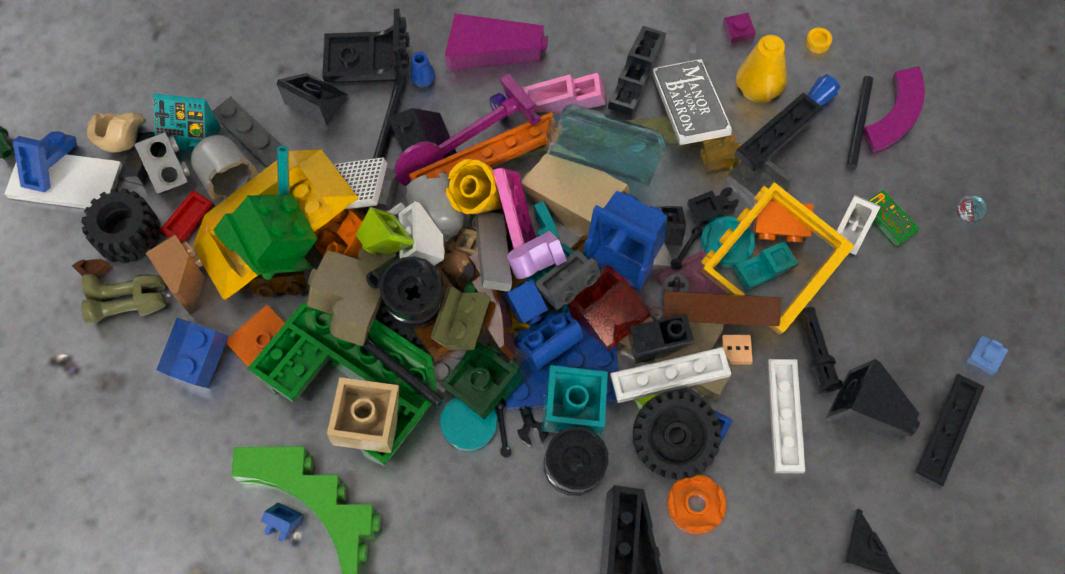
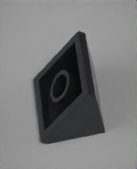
[277,73,348,126]

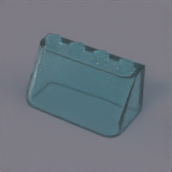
[546,104,665,185]

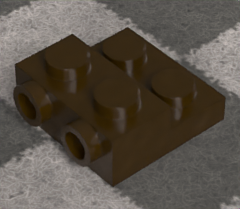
[249,251,310,298]

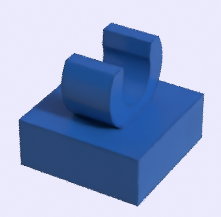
[261,502,303,542]

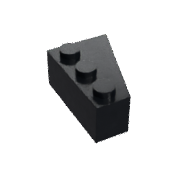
[600,485,663,574]

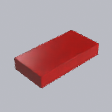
[159,190,216,243]

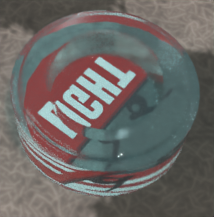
[957,195,987,223]

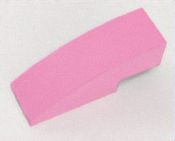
[522,73,607,113]

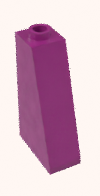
[445,13,548,70]

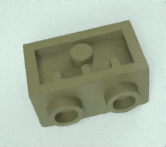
[431,287,491,350]

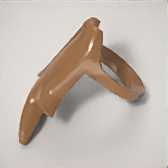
[435,242,481,289]

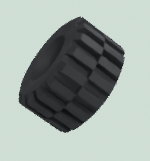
[81,188,160,263]

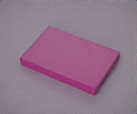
[493,168,536,249]

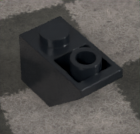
[628,314,694,364]

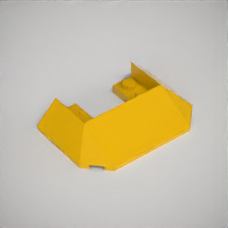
[193,149,359,300]

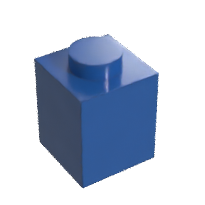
[503,279,548,326]

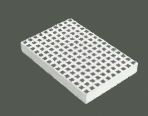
[333,158,387,209]

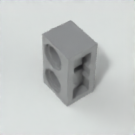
[134,132,191,194]

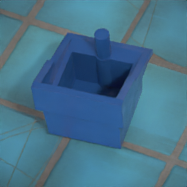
[583,191,667,292]

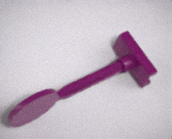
[394,74,541,186]

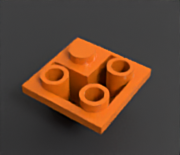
[313,208,366,259]

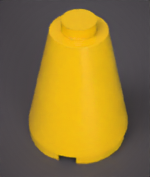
[735,35,787,103]
[446,159,503,215]

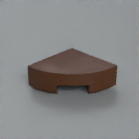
[72,259,113,280]

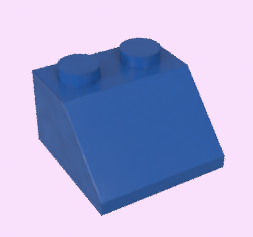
[156,318,229,388]

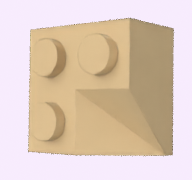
[327,377,399,453]

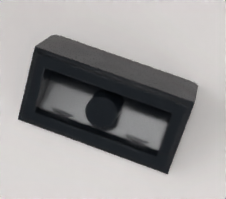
[118,132,161,185]

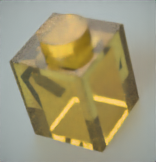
[700,133,741,175]

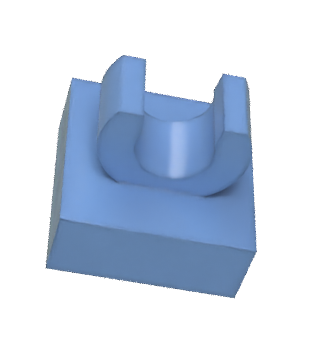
[967,335,1008,376]

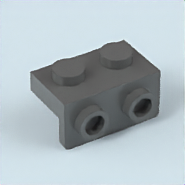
[534,250,601,310]

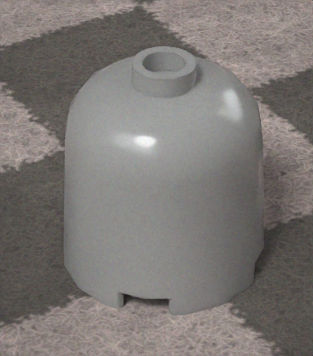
[191,135,257,201]
[405,173,464,242]

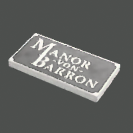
[652,59,732,145]

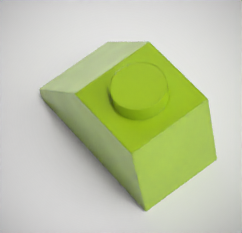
[356,207,414,256]

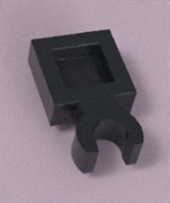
[687,187,739,227]

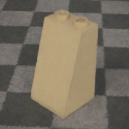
[521,146,630,238]

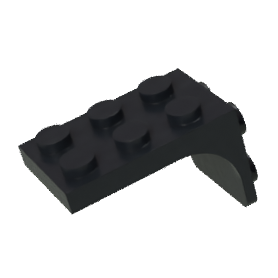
[322,9,410,82]

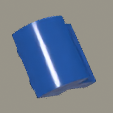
[514,310,583,372]

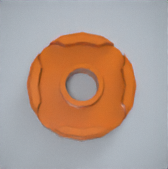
[666,474,727,535]

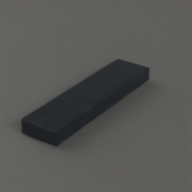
[734,92,823,172]
[912,373,985,489]

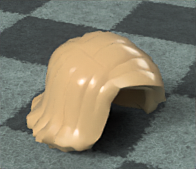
[87,112,146,153]

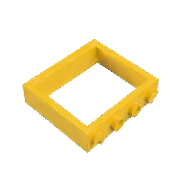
[700,182,854,335]

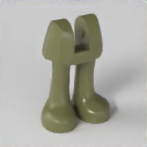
[81,274,166,325]

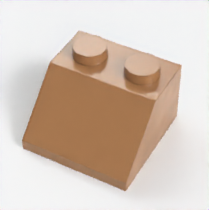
[146,235,205,315]

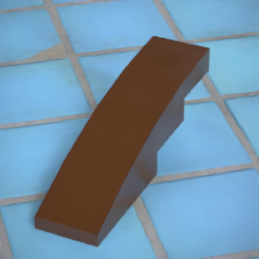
[469,251,516,360]
[663,291,782,326]

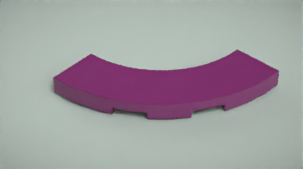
[864,66,925,153]

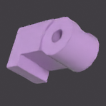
[507,231,567,279]

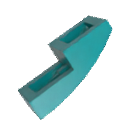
[733,241,799,292]

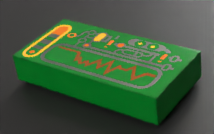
[868,190,920,247]

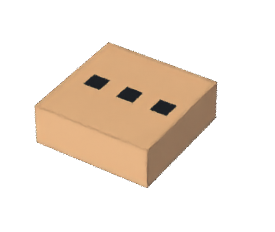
[721,335,753,365]

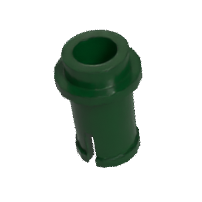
[0,126,15,159]

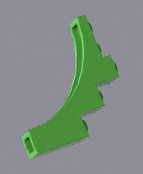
[231,446,381,574]

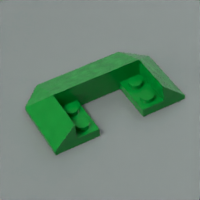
[247,302,437,466]

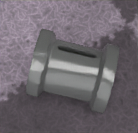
[662,273,689,300]

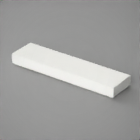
[610,347,731,403]
[767,359,805,473]

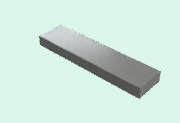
[475,211,512,292]

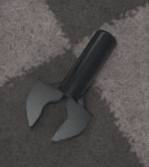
[517,407,547,447]

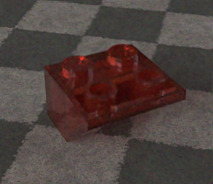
[567,265,650,351]

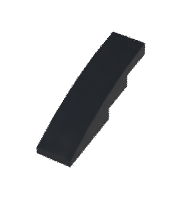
[608,26,666,117]

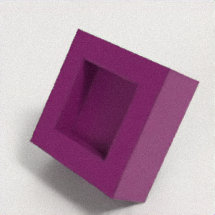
[723,13,756,44]

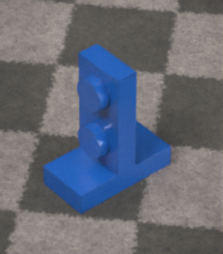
[13,131,77,193]

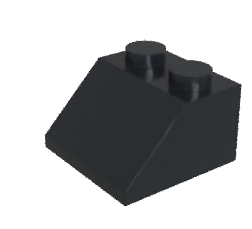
[388,108,457,158]

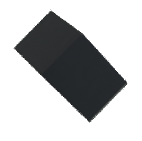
[656,205,686,246]

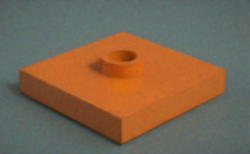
[226,305,285,367]

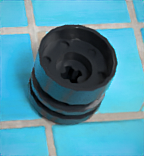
[380,256,444,329]
[543,427,609,496]

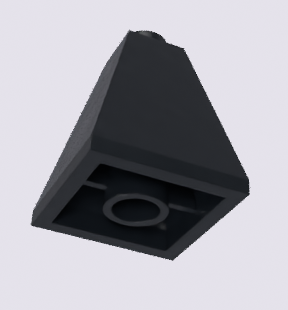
[826,359,920,437]

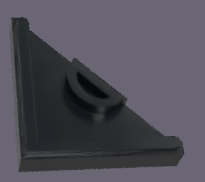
[843,509,901,574]

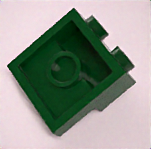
[441,341,524,420]

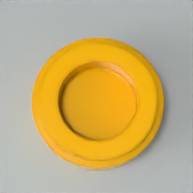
[805,27,832,54]

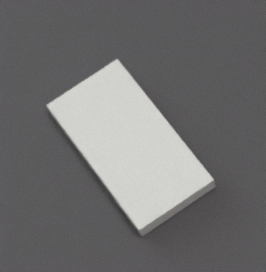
[4,154,123,209]

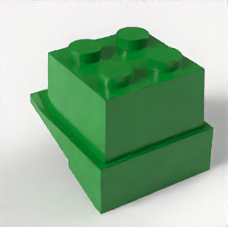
[213,194,317,280]

